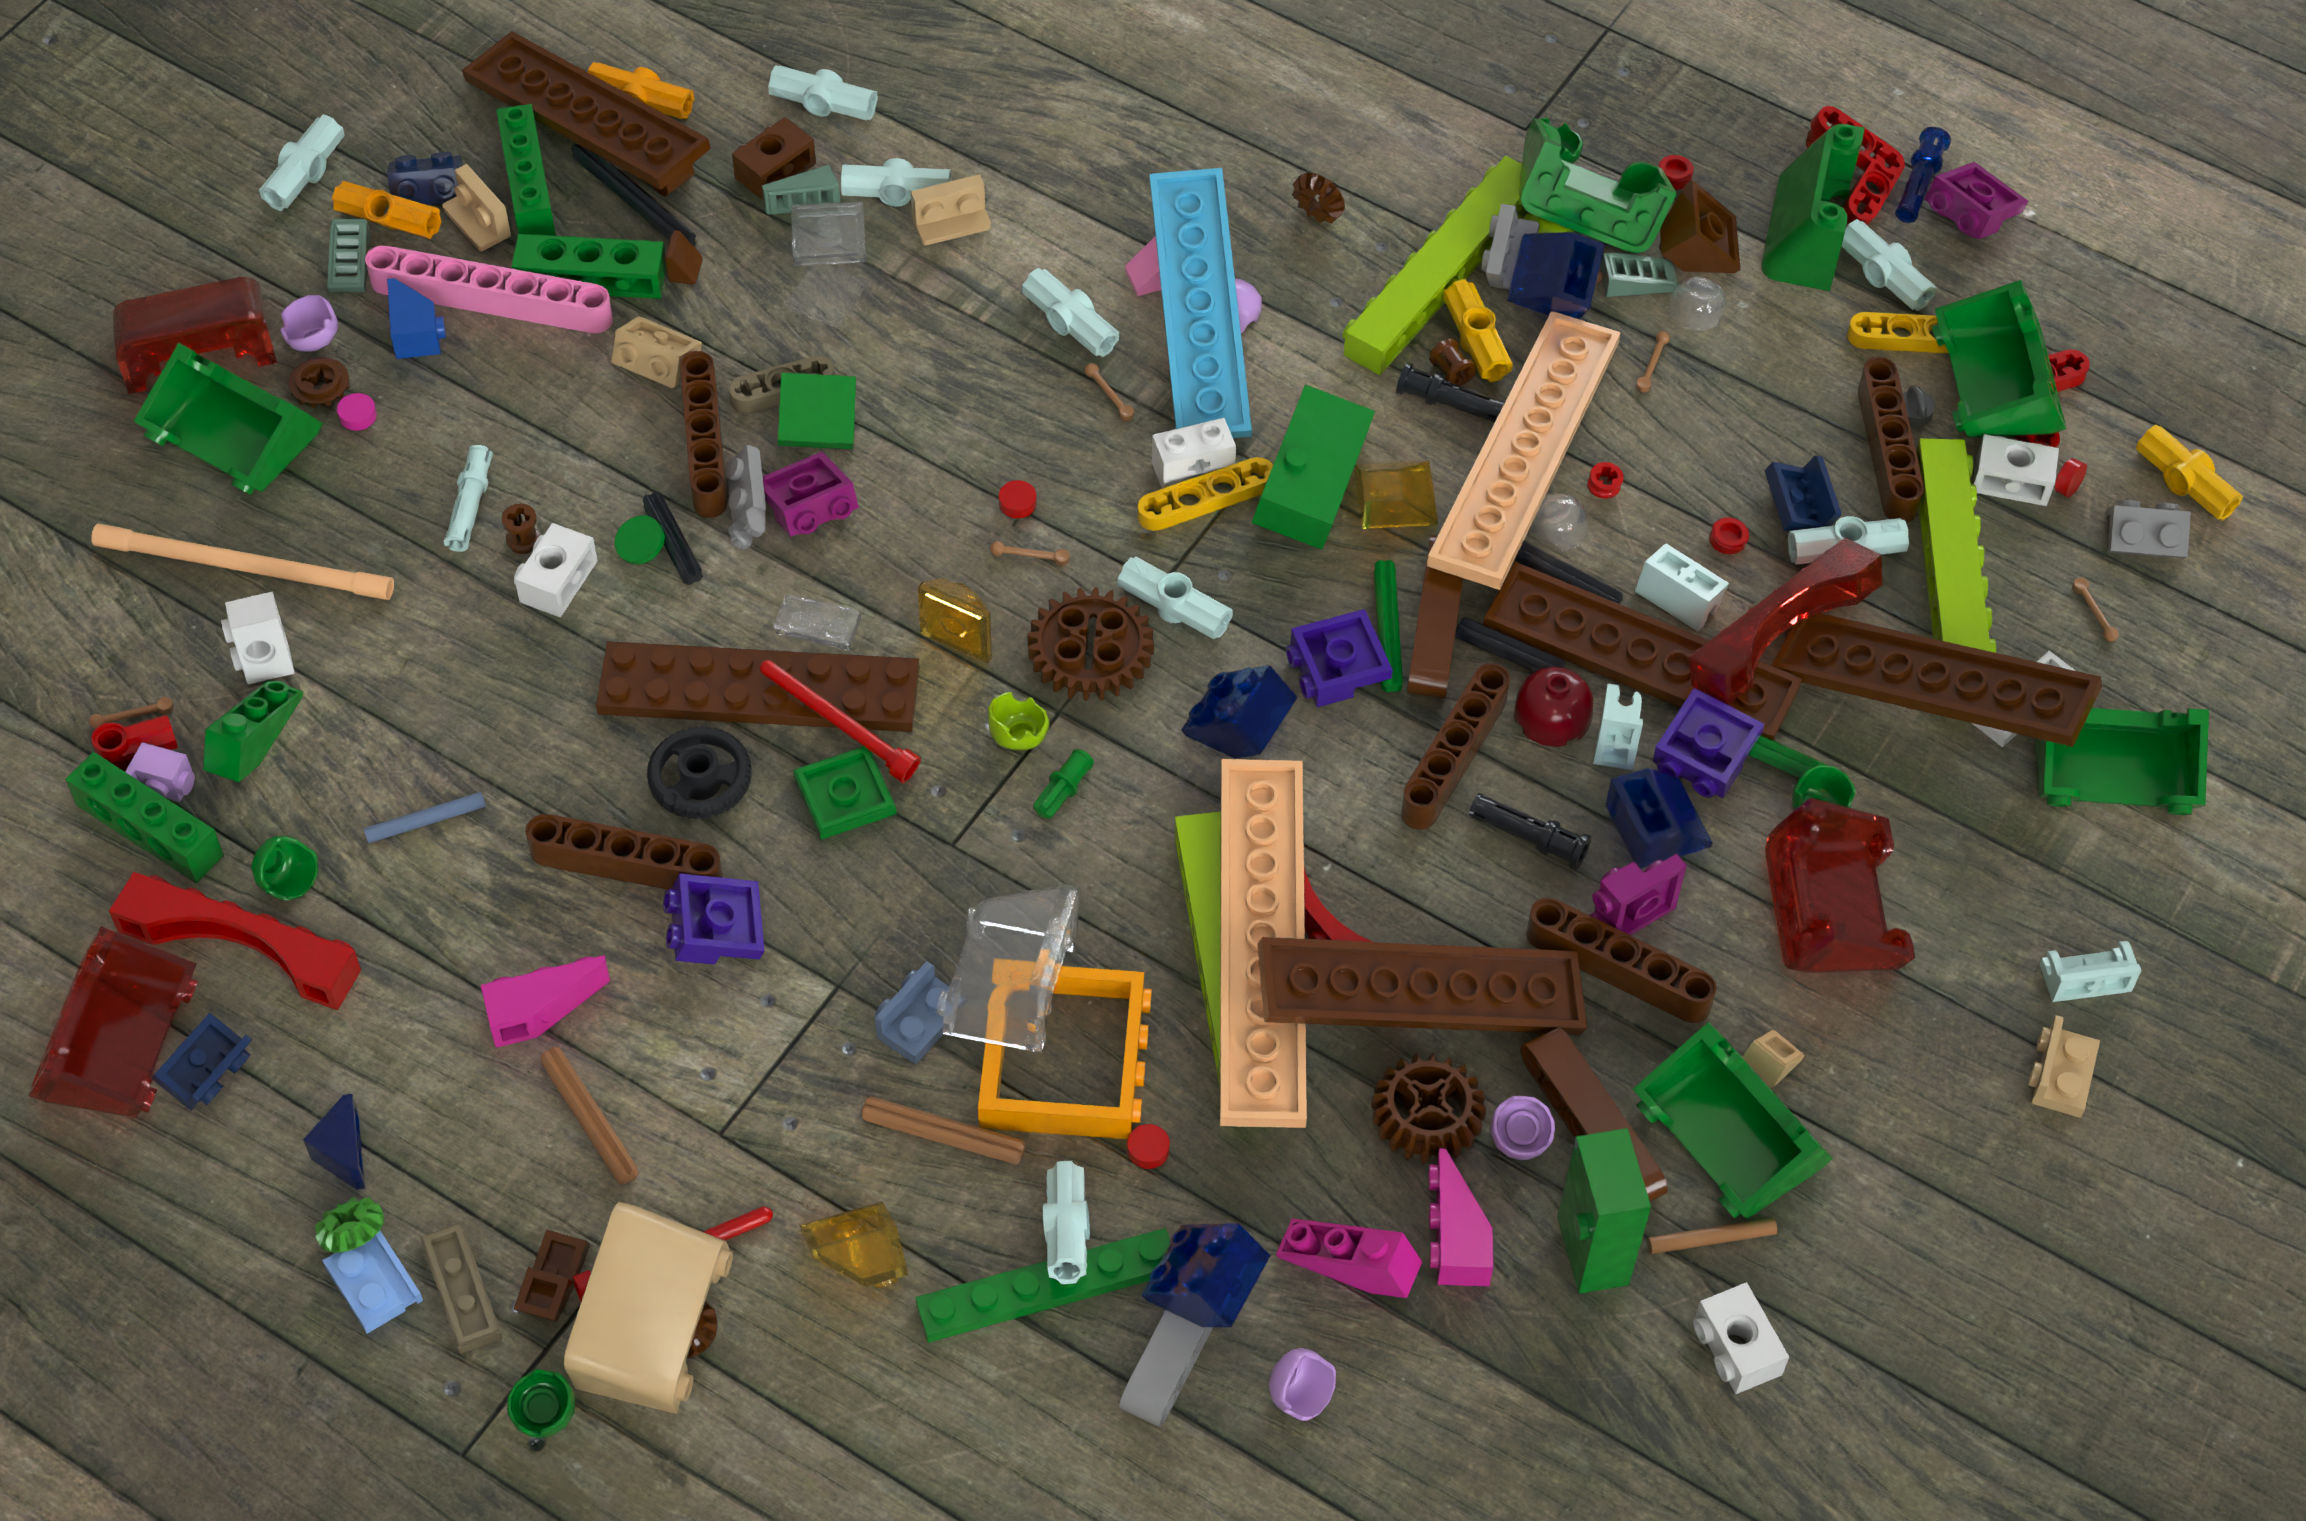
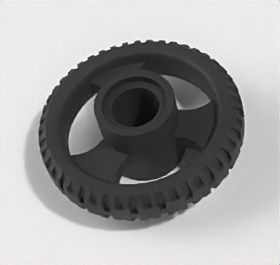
[647,726,752,819]

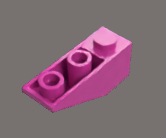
[481,955,610,1048]
[1428,1149,1493,1287]
[1276,1218,1422,1298]

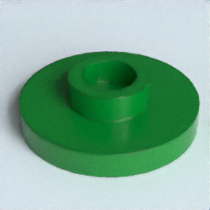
[614,515,665,565]

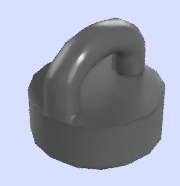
[1903,384,1935,427]

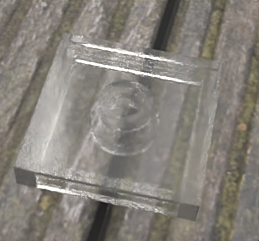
[791,201,866,266]

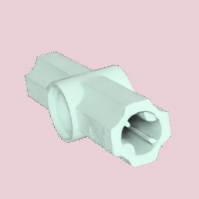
[768,65,878,121]
[259,114,345,211]
[841,158,951,207]
[1841,219,1937,312]
[1022,268,1119,357]
[1788,516,1909,566]
[1117,557,1233,639]
[1043,1161,1090,1284]

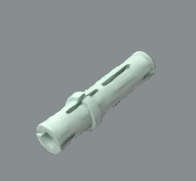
[444,445,493,552]

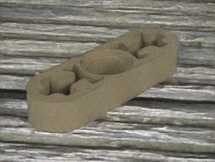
[729,356,835,413]

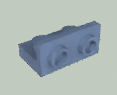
[875,961,968,1065]

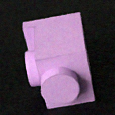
[125,742,195,802]

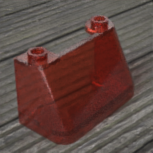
[112,277,277,394]
[1765,798,1915,973]
[28,926,198,1118]

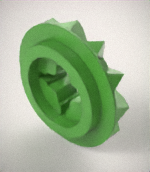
[315,1197,384,1253]

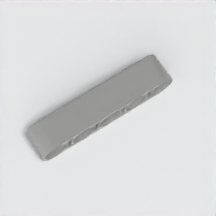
[1119,1228,1251,1427]

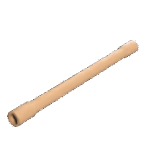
[91,523,394,600]

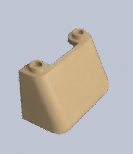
[564,1202,733,1414]

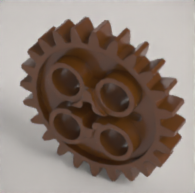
[1027,587,1154,701]

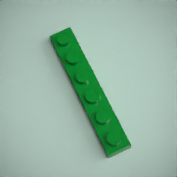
[915,1228,1179,1343]

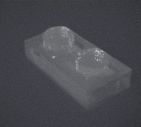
[774,594,861,650]

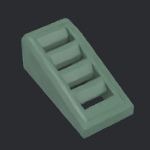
[762,165,841,215]
[327,219,372,293]
[1600,253,1678,297]

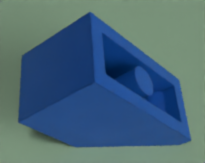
[387,278,446,359]

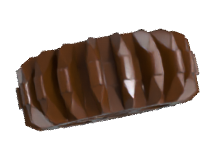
[1371,1052,1486,1165]

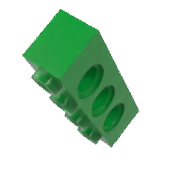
[496,104,556,236]
[511,234,666,299]
[65,752,224,884]

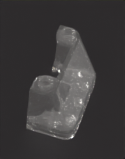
[937,884,1080,1053]

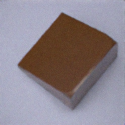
[665,230,703,285]

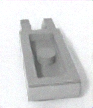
[725,445,766,550]

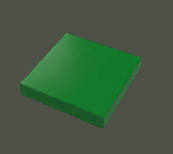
[778,373,856,450]
[793,746,897,840]

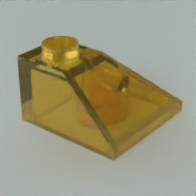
[1354,461,1438,529]
[917,578,992,663]
[799,1201,908,1288]

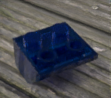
[1507,232,1605,319]
[1181,665,1298,759]
[1606,768,1713,869]
[1141,1223,1271,1327]

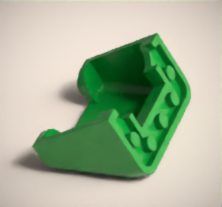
[1519,118,1677,253]
[1761,124,1865,291]
[1932,280,2067,437]
[133,343,324,495]
[2035,708,2209,815]
[1633,1022,1833,1219]

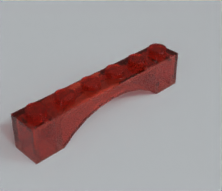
[1689,537,1883,705]

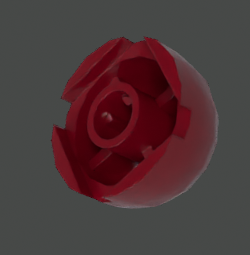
[1514,666,1594,747]

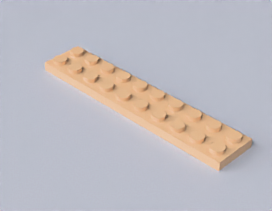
[1427,311,1621,590]
[1220,759,1307,1128]

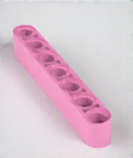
[365,246,613,333]

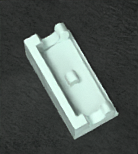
[1635,544,1729,632]
[1593,684,1643,770]
[2039,941,2141,1002]

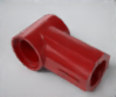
[91,715,178,772]

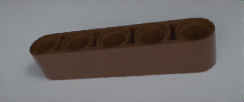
[680,351,728,518]
[1858,356,1924,523]
[1407,535,1463,699]
[1401,663,1510,830]
[525,814,723,889]
[1526,898,1717,1023]
[1520,1027,1668,1202]

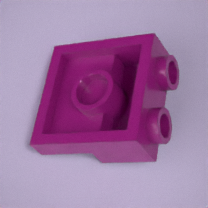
[1924,162,2029,240]
[762,451,859,537]
[1589,854,1687,935]

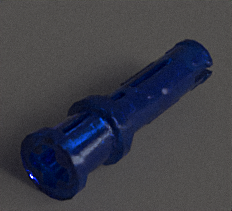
[1895,127,1951,223]

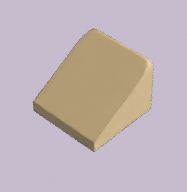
[1743,1030,1805,1088]

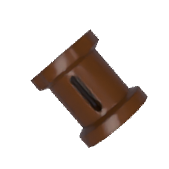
[1429,338,1477,386]
[502,503,540,554]

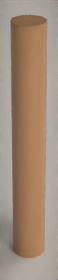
[1647,1217,1777,1254]

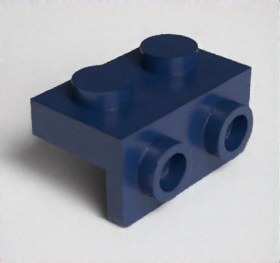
[387,152,463,205]
[1765,455,1841,531]
[152,1012,253,1111]

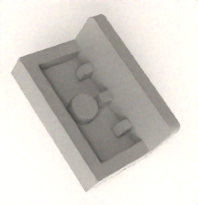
[1481,204,1539,292]
[2106,500,2191,559]

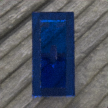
[303,1094,365,1190]

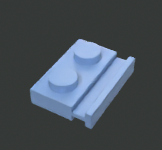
[322,1230,423,1334]

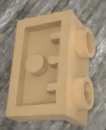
[443,164,511,252]
[911,174,991,246]
[611,316,702,388]
[2028,1015,2100,1118]

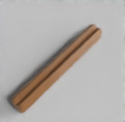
[540,1047,638,1185]
[862,1096,1025,1165]

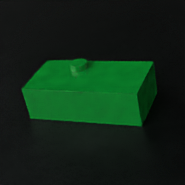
[1251,384,1375,550]
[1557,1128,1651,1294]

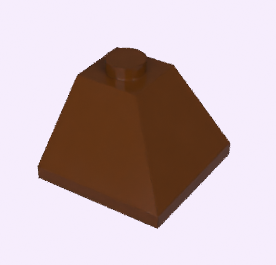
[1659,180,1741,273]

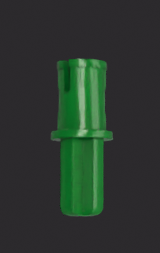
[1033,749,1094,819]

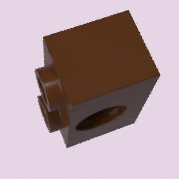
[732,117,816,200]

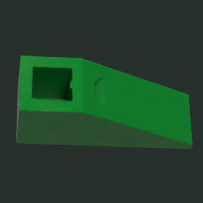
[203,680,304,782]

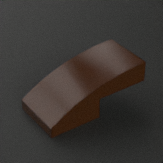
[514,1229,590,1322]

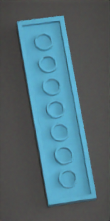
[1150,168,1252,438]

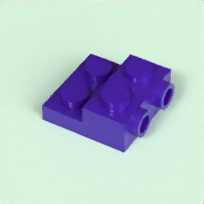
[1286,609,1393,707]
[1653,688,1764,799]
[663,873,765,964]

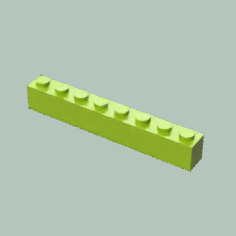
[1342,155,1527,376]
[1916,438,1996,653]
[1174,811,1221,1089]

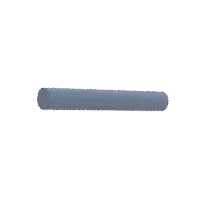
[363,792,486,844]

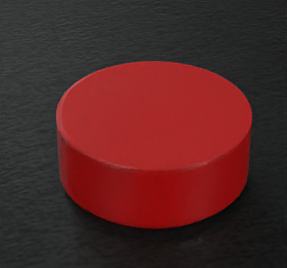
[1658,155,1694,190]
[2054,458,2087,498]
[999,480,1037,518]
[1709,517,1749,554]
[1127,1124,1170,1169]

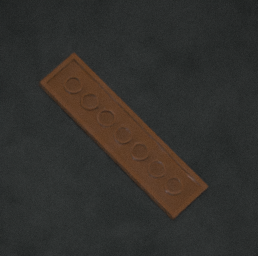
[462,31,711,190]
[1483,562,1803,741]
[1771,609,2102,747]
[596,641,920,732]
[1257,937,1587,1035]

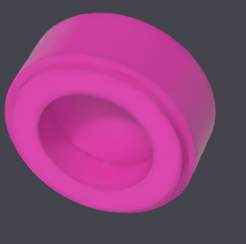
[337,393,377,431]

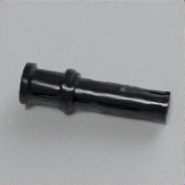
[1396,362,1505,422]
[1469,793,1591,869]

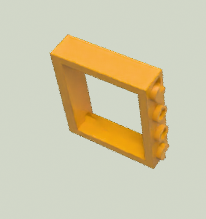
[978,961,1152,1139]

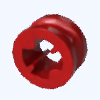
[1587,462,1624,499]

